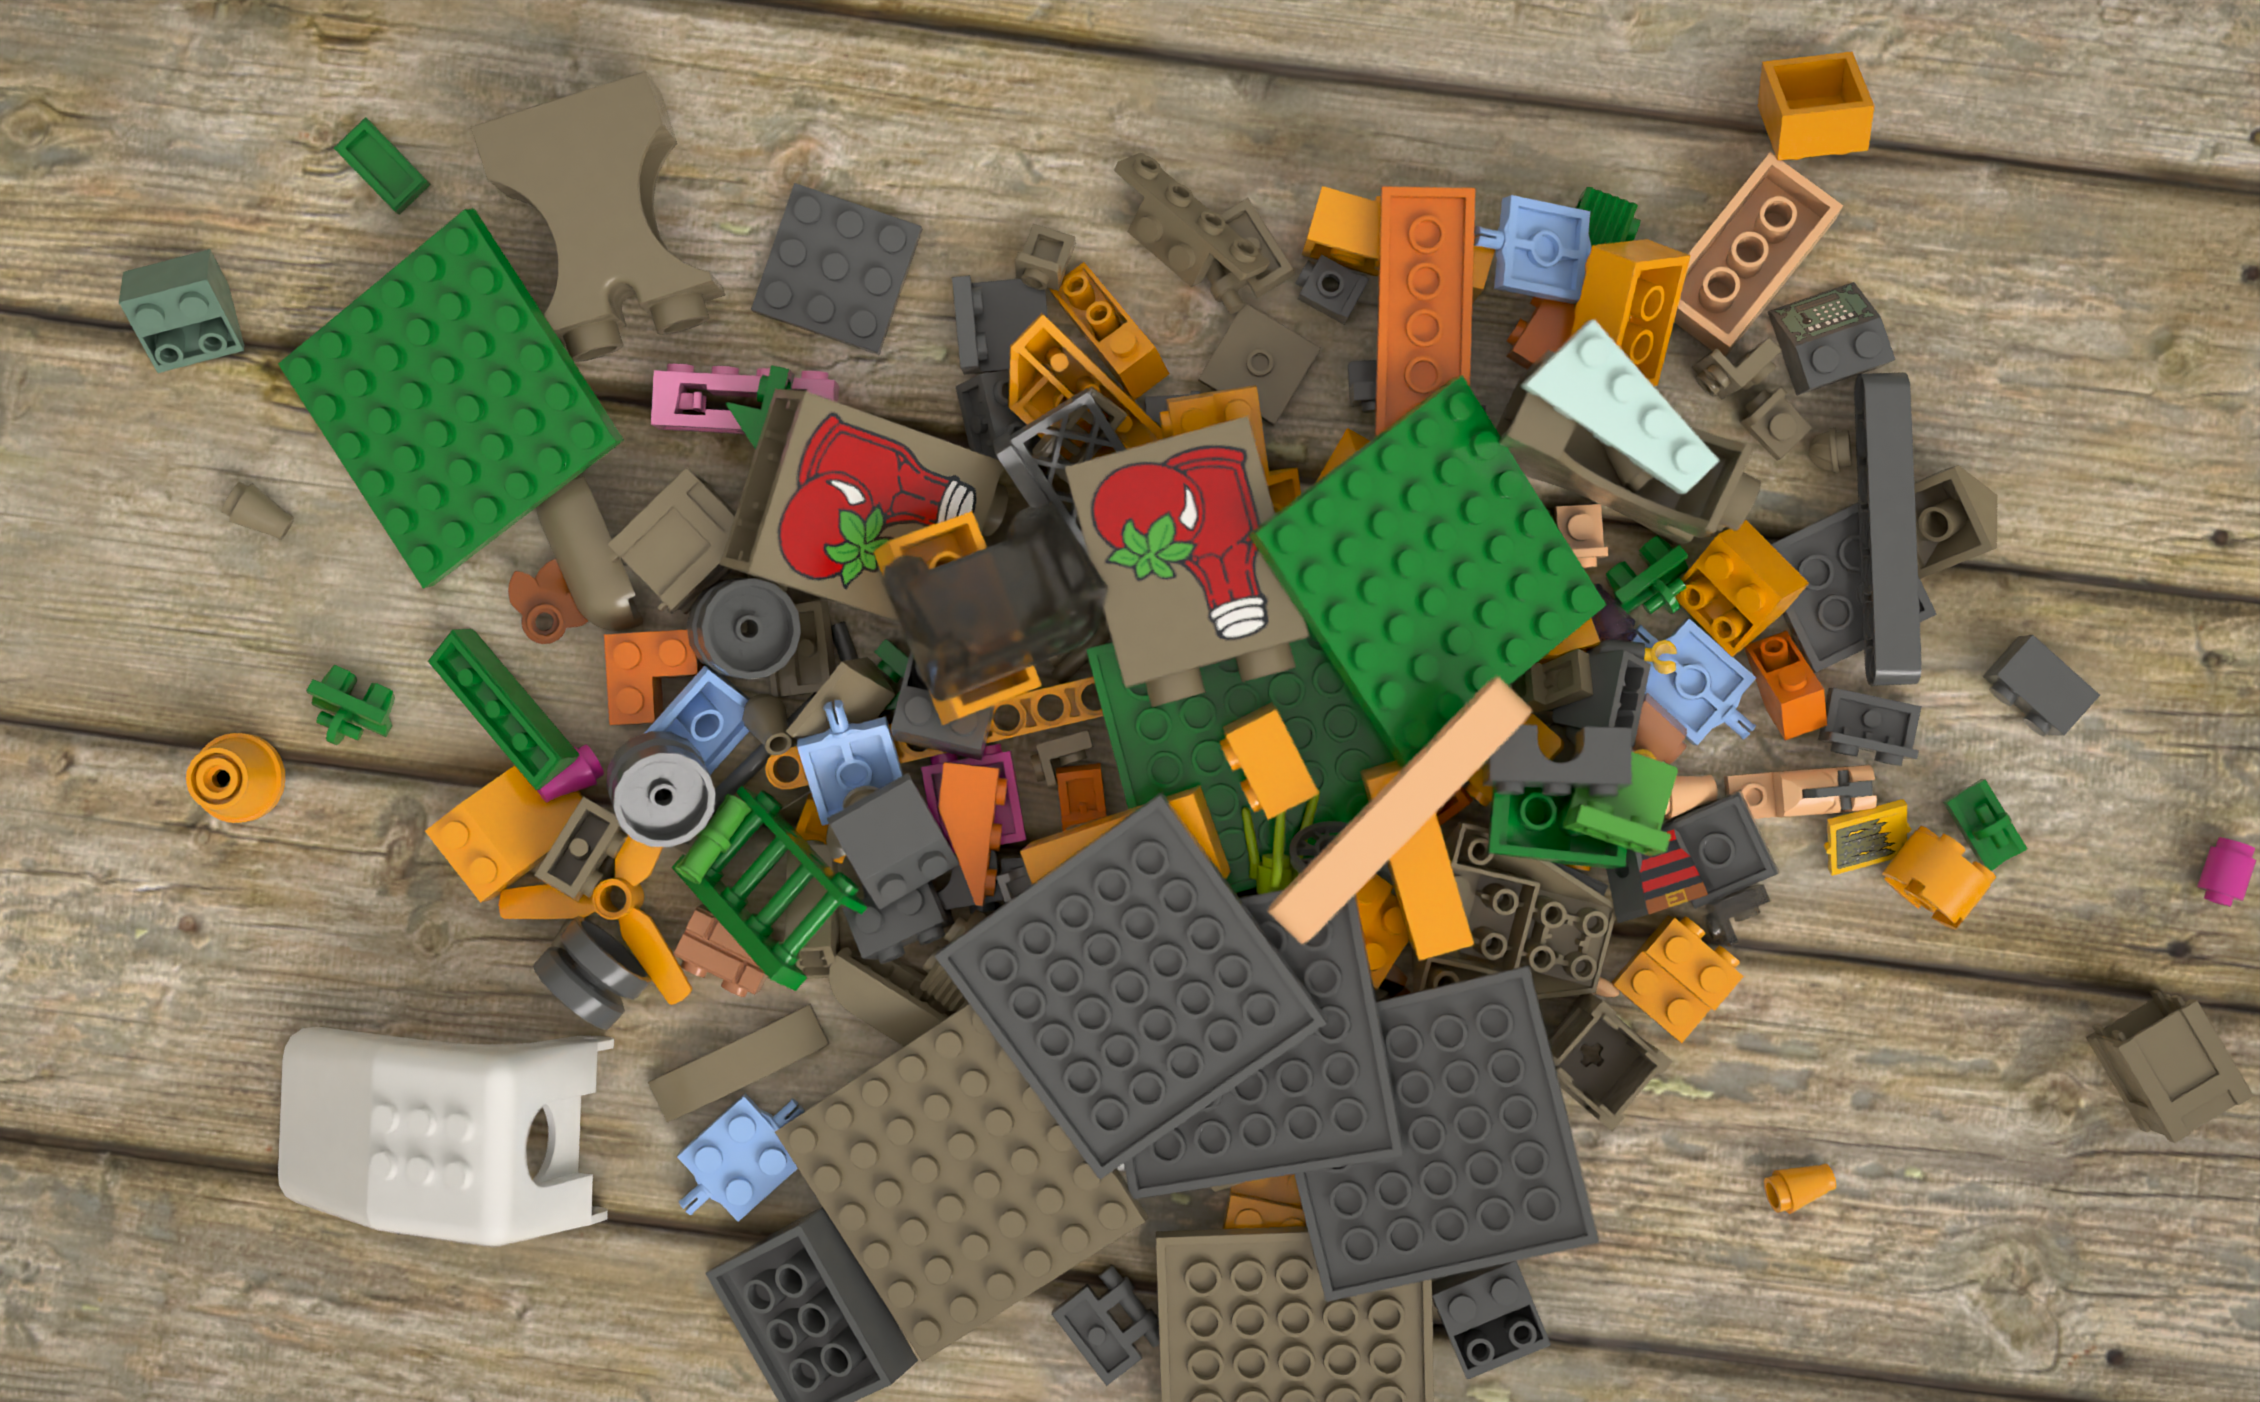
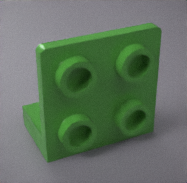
[1563,752,1678,856]

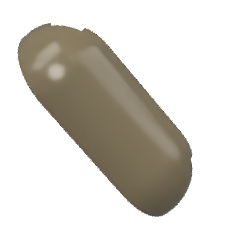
[536,475,643,631]
[829,947,956,1047]

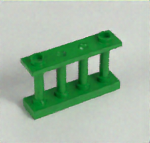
[671,786,868,991]

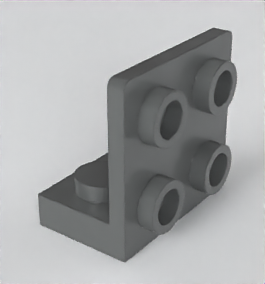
[952,275,1048,375]
[955,370,1041,460]

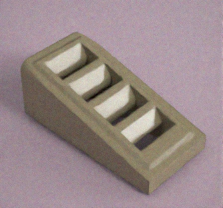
[1032,386,1128,484]

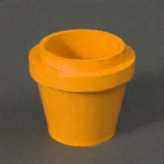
[186,733,285,823]

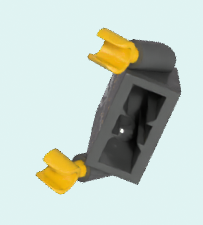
[1547,639,1677,760]

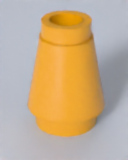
[1764,1163,1836,1214]

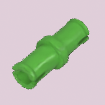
[675,794,751,885]

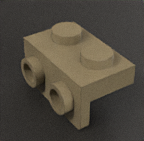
[1692,337,1782,399]

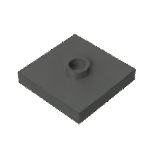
[1660,790,1779,909]

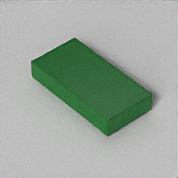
[334,117,431,215]

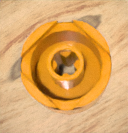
[1882,826,1996,930]

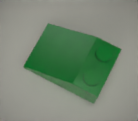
[1487,786,1627,869]

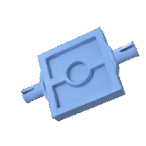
[1474,195,1591,304]
[1628,619,1756,745]
[797,700,903,826]
[677,1093,805,1222]

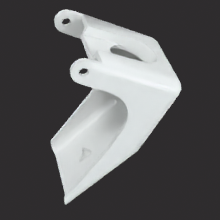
[278,1027,614,1246]

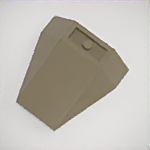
[1412,822,1616,1000]

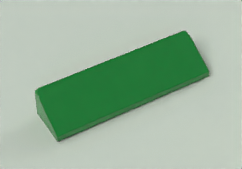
[428,629,579,790]

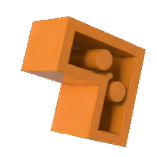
[604,629,705,726]

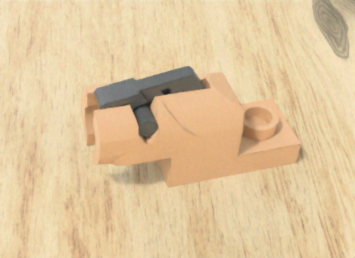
[1724,765,1877,819]

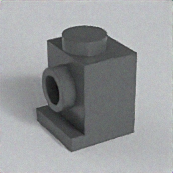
[1295,254,1369,325]

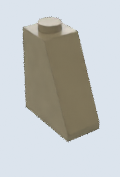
[785,840,840,979]

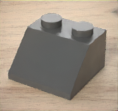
[827,773,960,910]

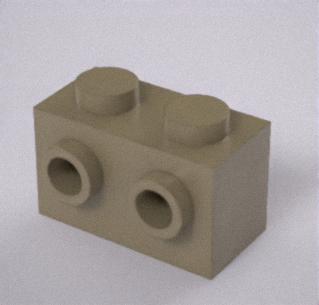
[534,796,628,902]

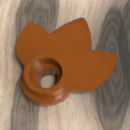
[508,558,588,644]

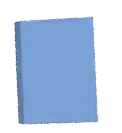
[645,666,750,775]

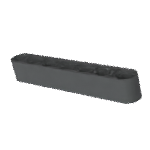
[1854,372,1922,686]

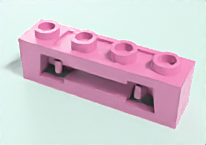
[651,364,839,434]

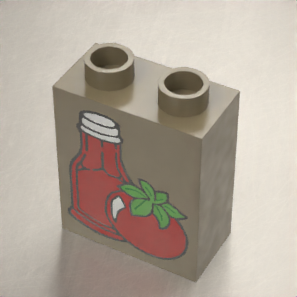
[720,389,1008,623]
[1065,416,1309,707]

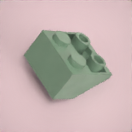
[119,249,244,373]

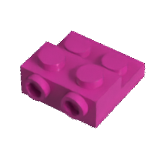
[921,744,1027,853]

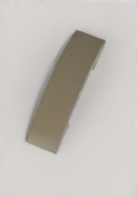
[648,1004,830,1122]

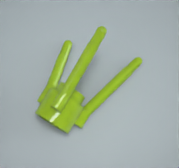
[1242,789,1320,894]

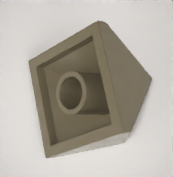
[1914,465,1998,579]
[786,657,896,737]

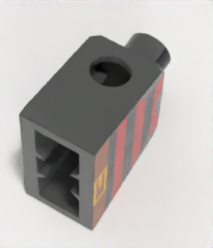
[1606,829,1708,923]

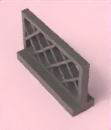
[992,388,1127,599]

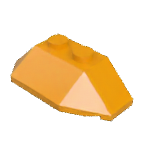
[1008,313,1163,460]

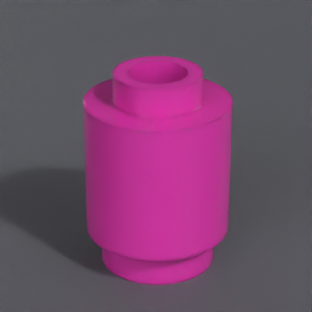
[2197,837,2257,907]

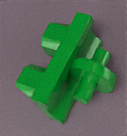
[1606,535,1689,617]
[306,665,395,746]
[1943,779,2028,871]

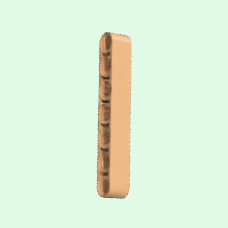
[1267,676,1532,944]

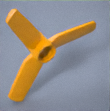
[498,835,692,1005]

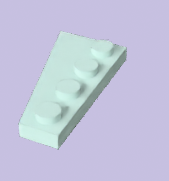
[1521,320,1719,494]

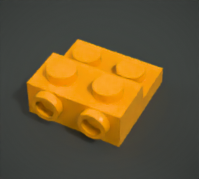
[1159,385,1269,477]
[1356,873,1409,991]
[1612,916,1744,1043]
[1222,1174,1307,1229]

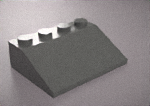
[705,1207,918,1402]

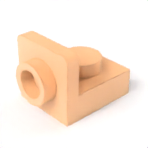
[1554,504,1609,568]

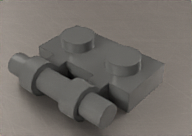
[1052,1265,1159,1386]

